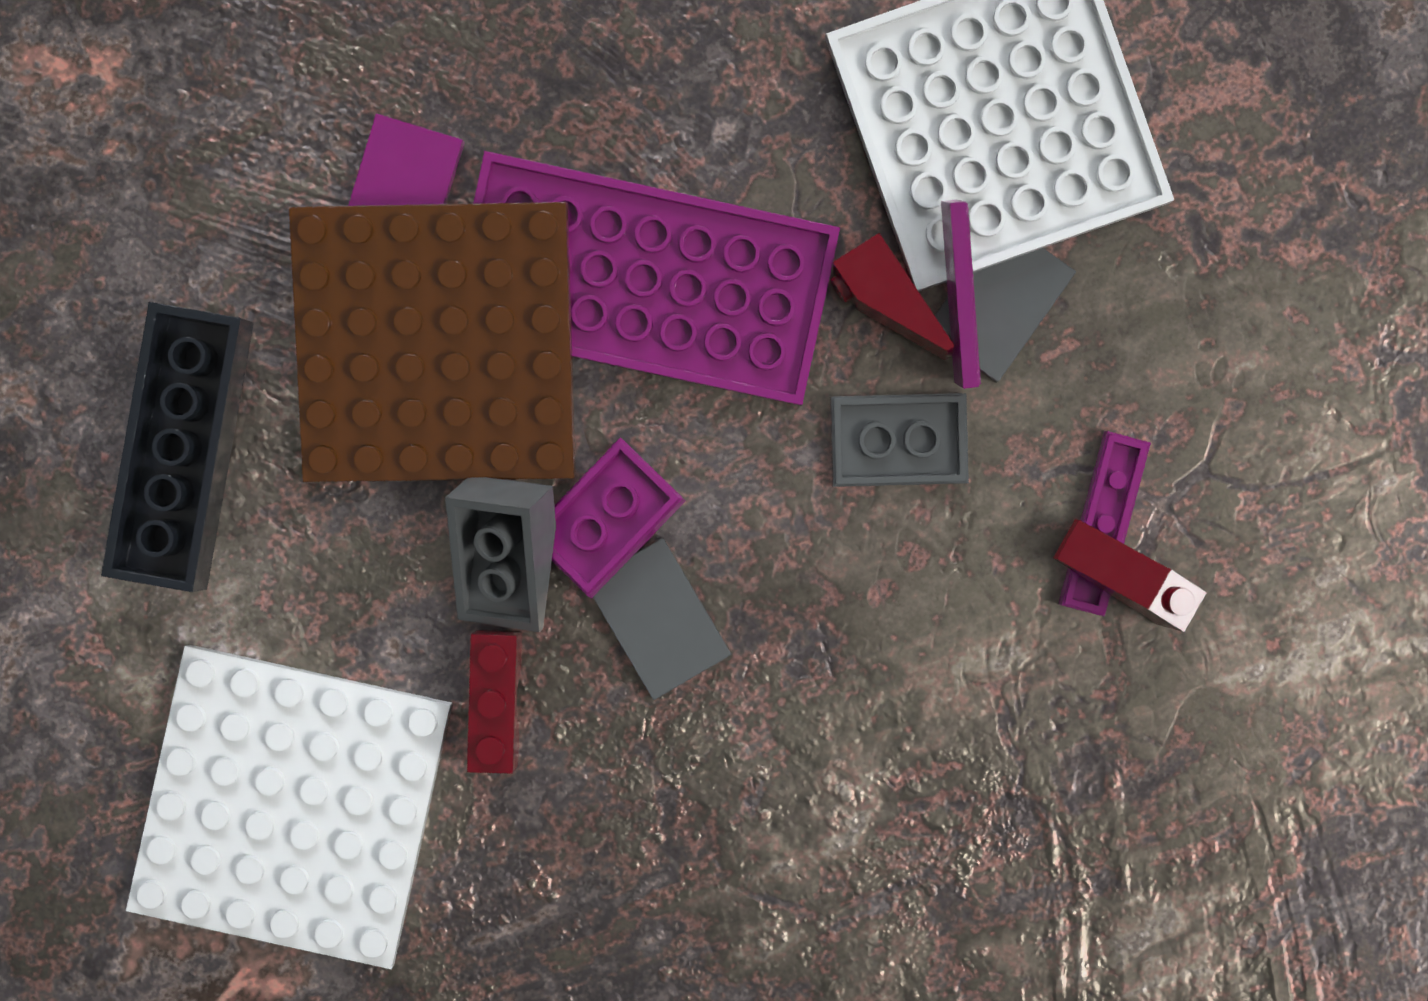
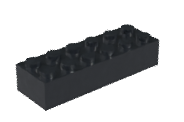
[101,302,254,592]

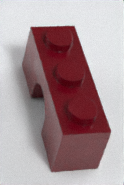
[467,630,522,774]

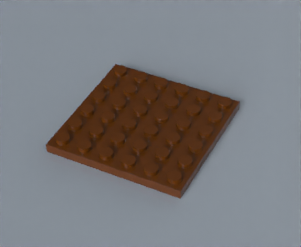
[289,202,576,482]

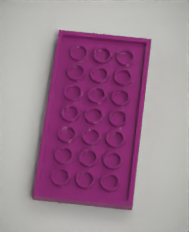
[473,151,840,406]

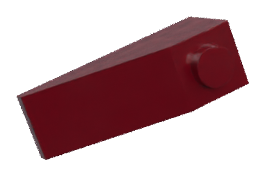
[830,233,955,360]
[1053,519,1207,632]

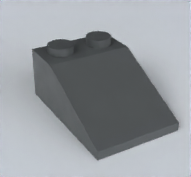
[445,477,556,632]

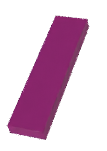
[941,199,981,389]
[1058,431,1151,617]

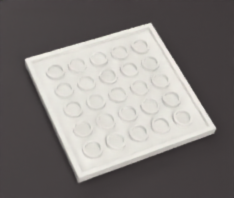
[825,0,1174,292]
[126,645,452,969]

